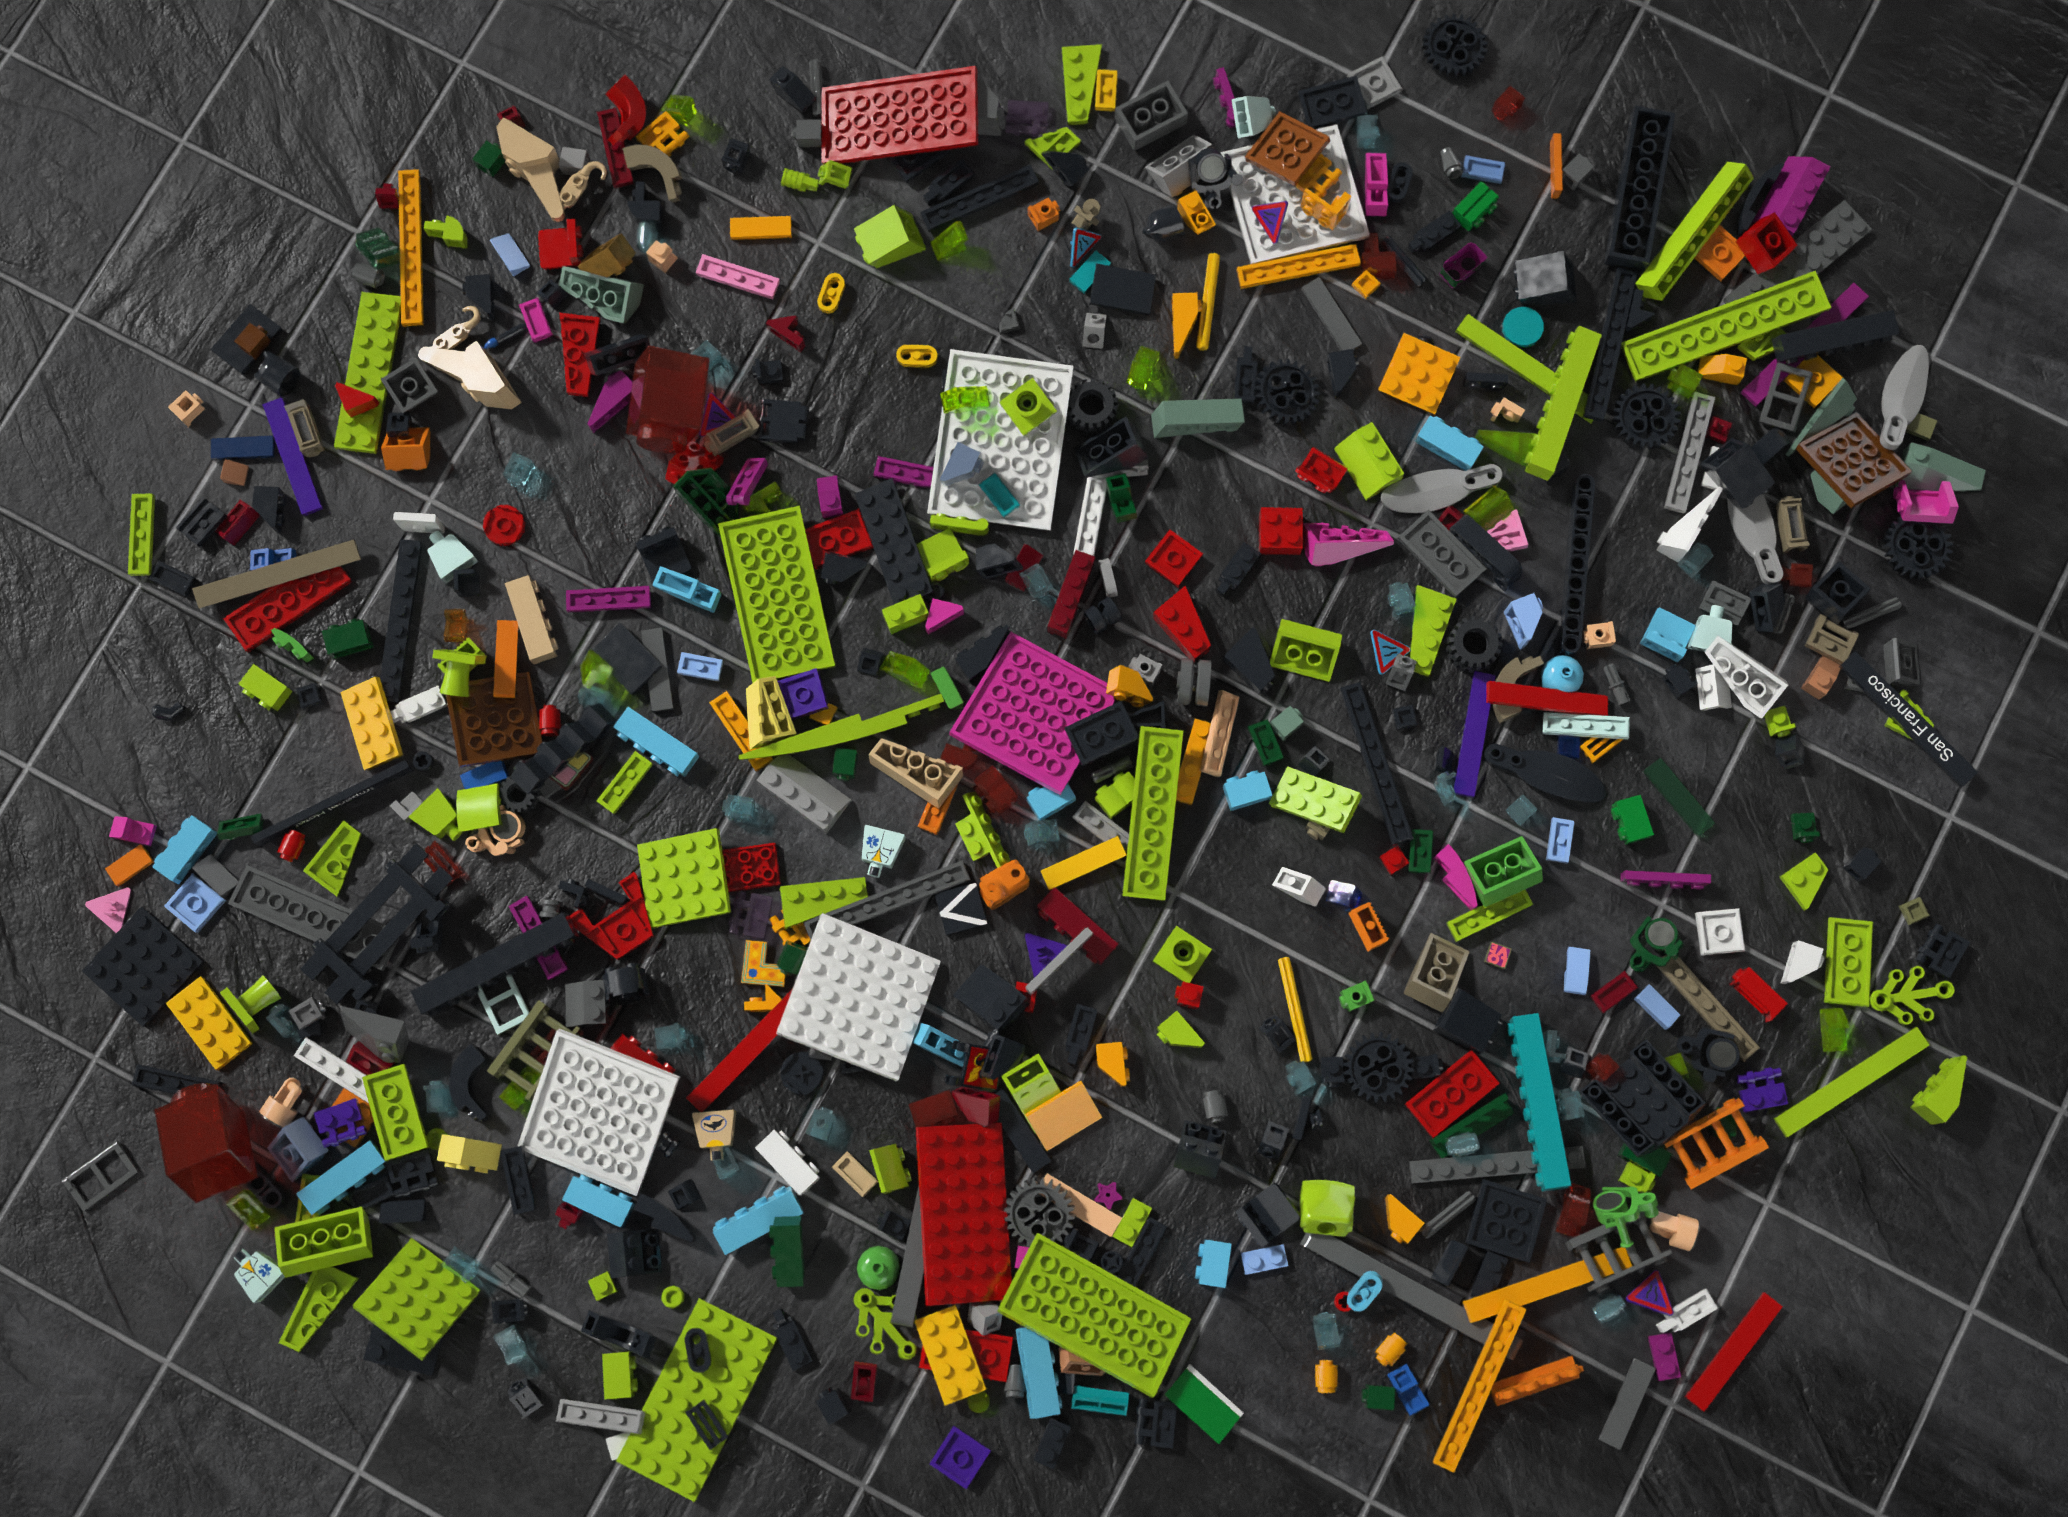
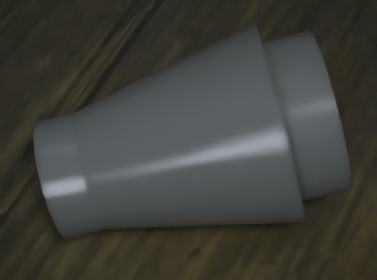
[1440,147,1463,179]
[1004,1365,1026,1398]

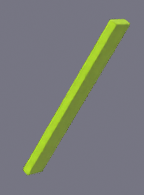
[1455,314,1593,423]
[1774,1027,1929,1137]

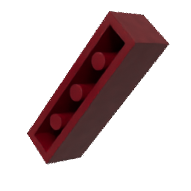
[1047,550,1095,639]
[1037,887,1118,965]

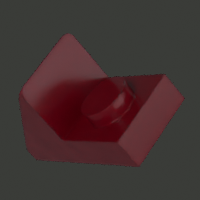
[766,315,805,353]
[851,1361,878,1402]

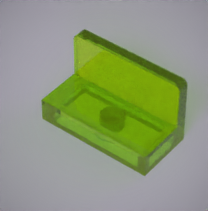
[1464,486,1515,531]

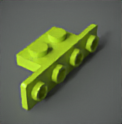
[955,792,1010,868]

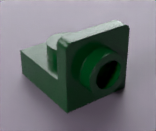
[1791,813,1820,843]

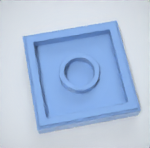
[164,873,226,933]

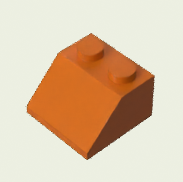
[381,427,430,471]

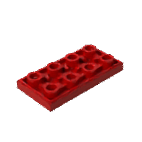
[722,843,781,892]

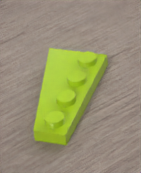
[1410,585,1456,677]
[780,877,868,930]
[279,1266,359,1352]

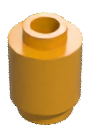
[1375,1333,1407,1367]
[1315,1360,1338,1393]

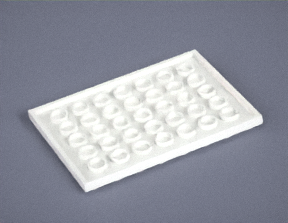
[927,349,1074,531]

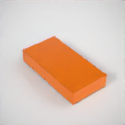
[105,844,154,887]

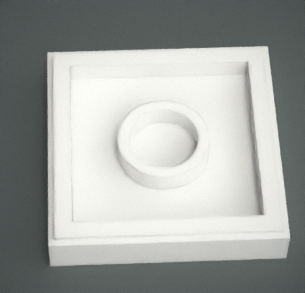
[1695,909,1745,955]

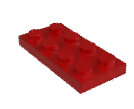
[1405,1050,1500,1138]
[919,1329,1013,1382]

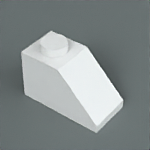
[1272,867,1326,907]
[1781,941,1824,985]

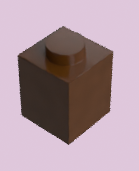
[234,323,272,360]

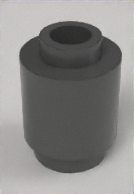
[352,263,385,288]
[1203,1090,1228,1123]

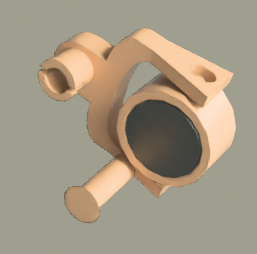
[465,805,526,856]

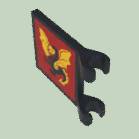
[945,1040,1001,1092]

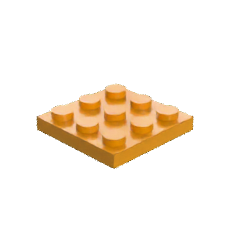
[1378,333,1461,415]

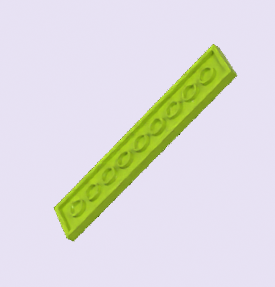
[1621,271,1831,382]

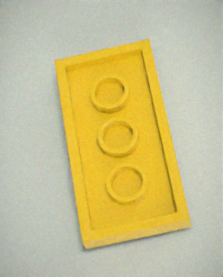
[340,677,403,771]
[166,976,253,1071]
[914,1305,986,1405]

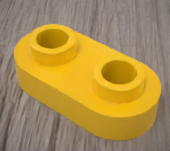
[817,273,845,314]
[896,345,938,368]

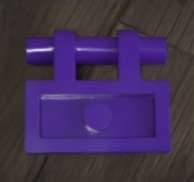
[1737,1067,1788,1112]
[314,1098,367,1148]

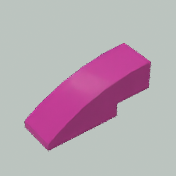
[1365,153,1388,216]
[1433,844,1477,911]

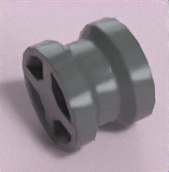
[539,900,563,919]

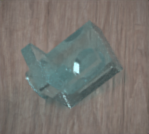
[442,1246,479,1283]
[1313,1312,1340,1350]
[494,1325,527,1365]

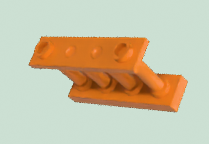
[1664,1098,1769,1189]

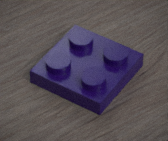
[777,668,829,721]
[929,1426,991,1489]

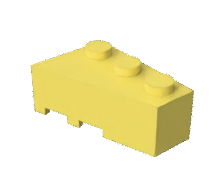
[746,676,796,749]

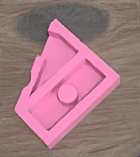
[1487,509,1528,552]

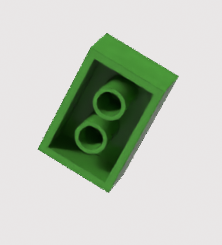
[1464,836,1543,907]

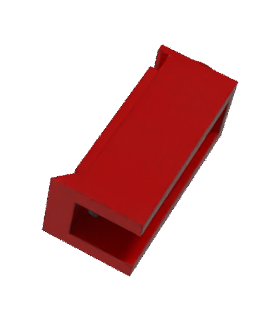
[1729,967,1788,1022]

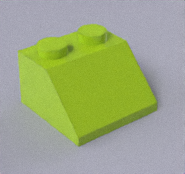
[869,1144,912,1194]

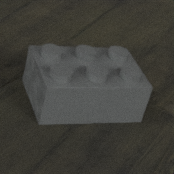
[1115,81,1188,151]

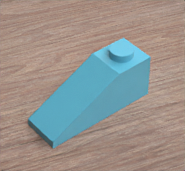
[912,1022,966,1068]

